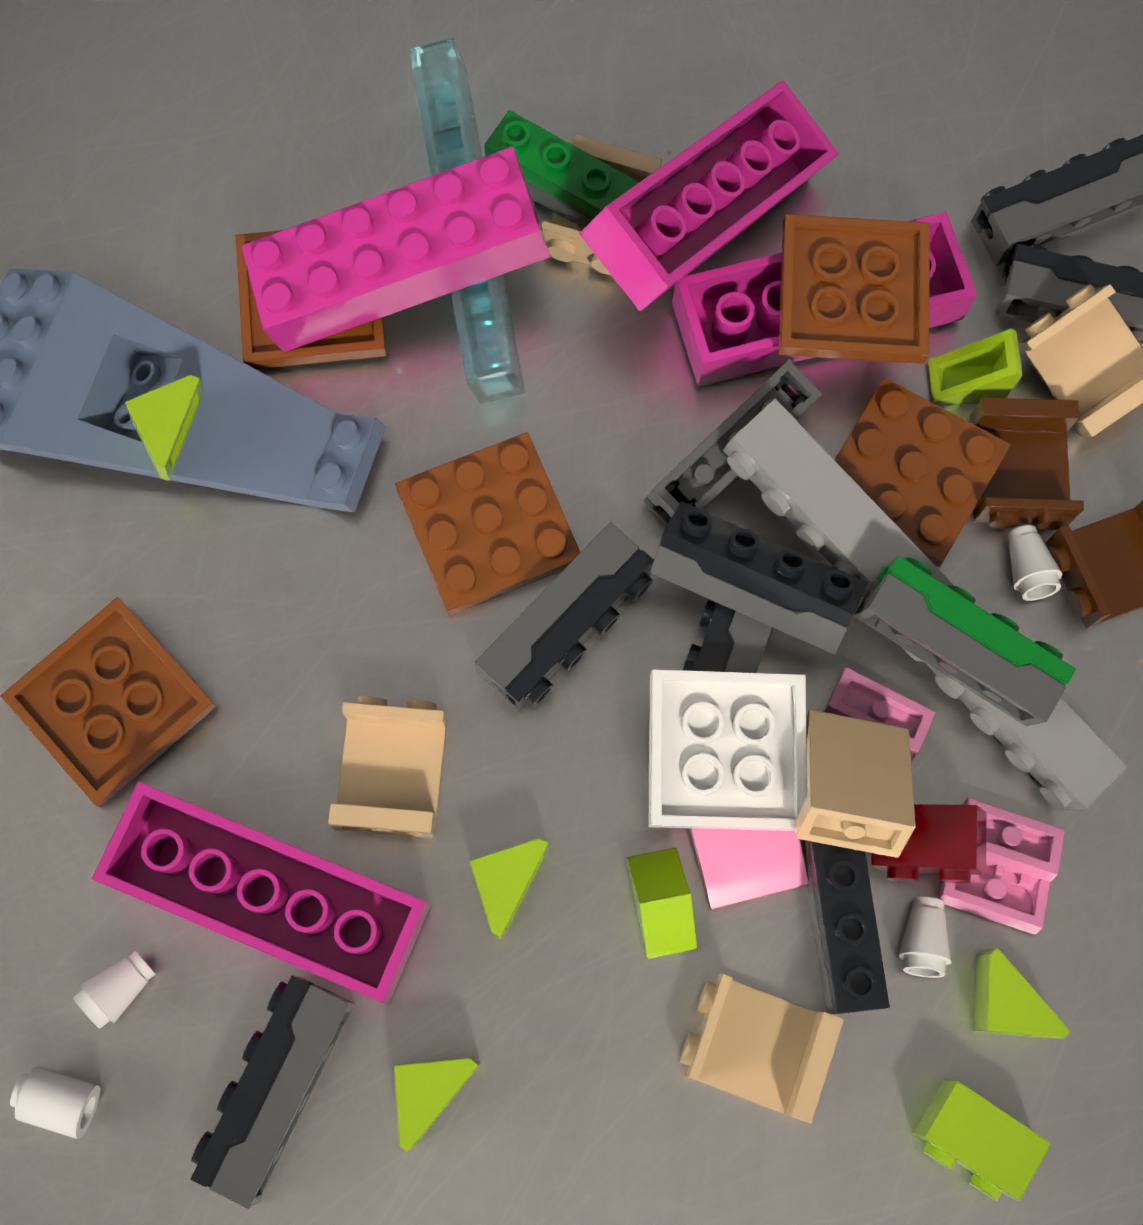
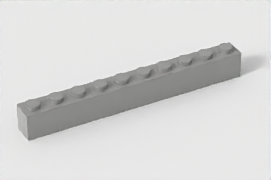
[723,399,1127,810]

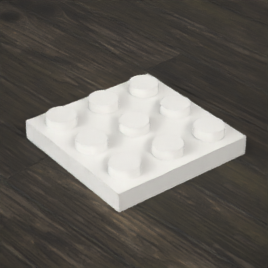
[649,669,807,831]

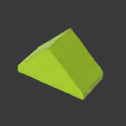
[928,328,1022,405]
[125,375,203,481]
[469,838,549,940]
[627,848,697,959]
[974,948,1071,1039]
[394,1057,480,1153]

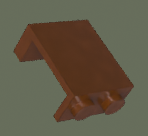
[970,397,1084,530]
[1045,500,1143,629]

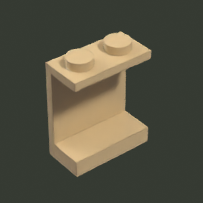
[541,134,662,275]
[1018,284,1143,437]
[328,696,447,838]
[795,709,916,858]
[680,974,844,1124]

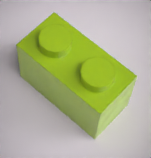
[913,1079,1051,1202]

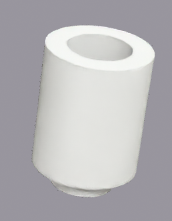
[10,1067,100,1139]

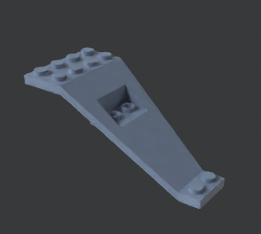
[0,269,386,513]

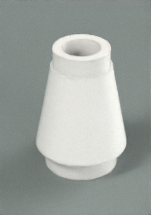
[1007,525,1062,601]
[898,897,951,978]
[73,951,155,1029]

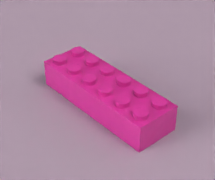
[579,80,839,311]
[241,146,551,352]
[672,212,977,387]
[91,782,430,1004]

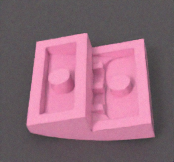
[823,667,936,762]
[938,797,1065,935]
[689,828,809,910]

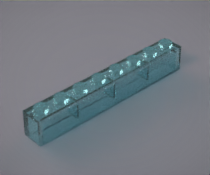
[409,37,525,404]

